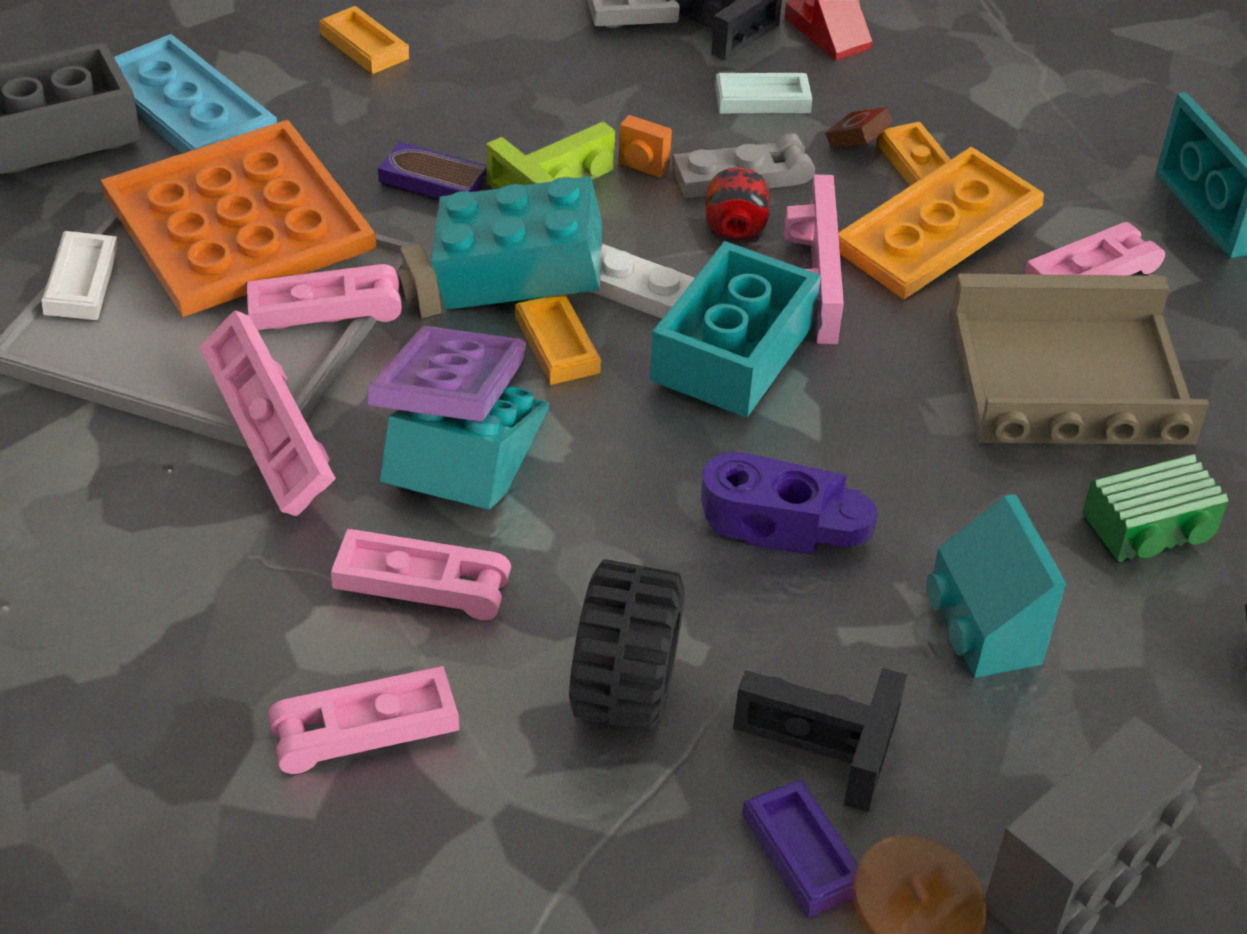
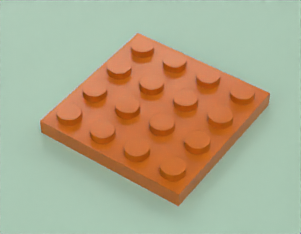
[101,120,377,318]

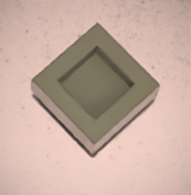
[397,242,442,319]

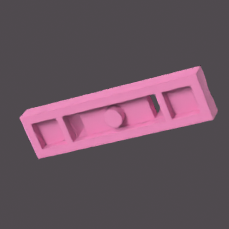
[784,174,844,344]
[199,310,336,516]

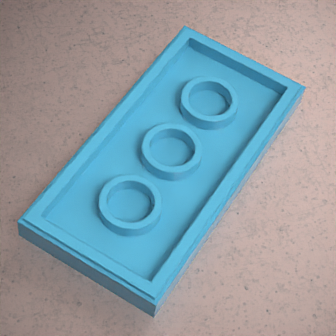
[114,34,277,153]

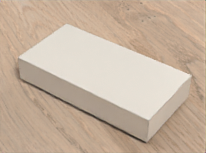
[42,231,118,320]

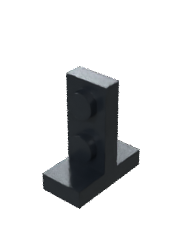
[666,0,782,60]
[733,668,907,812]

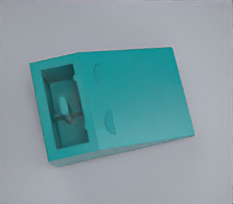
[380,386,550,510]

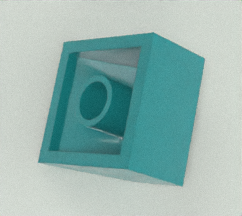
[926,494,1066,678]

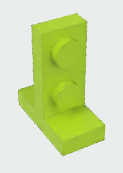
[486,122,615,189]

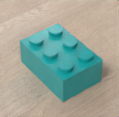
[431,176,603,310]
[649,241,821,418]

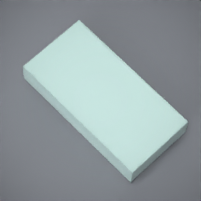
[715,73,812,114]

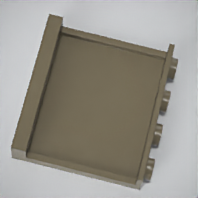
[950,273,1209,445]

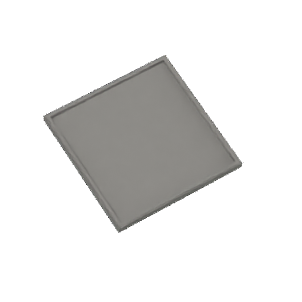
[0,211,412,449]

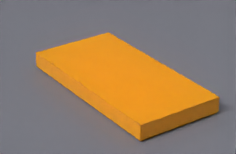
[838,147,1044,300]

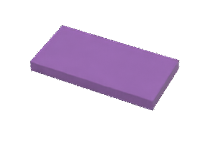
[367,326,526,422]

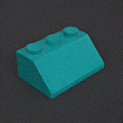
[1155,92,1247,259]

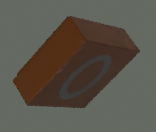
[825,107,893,148]

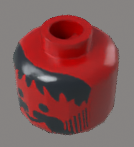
[705,167,770,238]

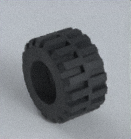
[569,559,685,732]

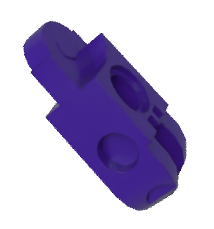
[701,452,878,555]

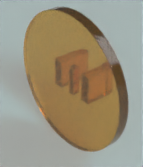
[852,835,986,934]

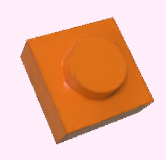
[618,115,672,178]

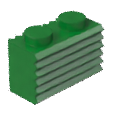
[1082,454,1228,563]

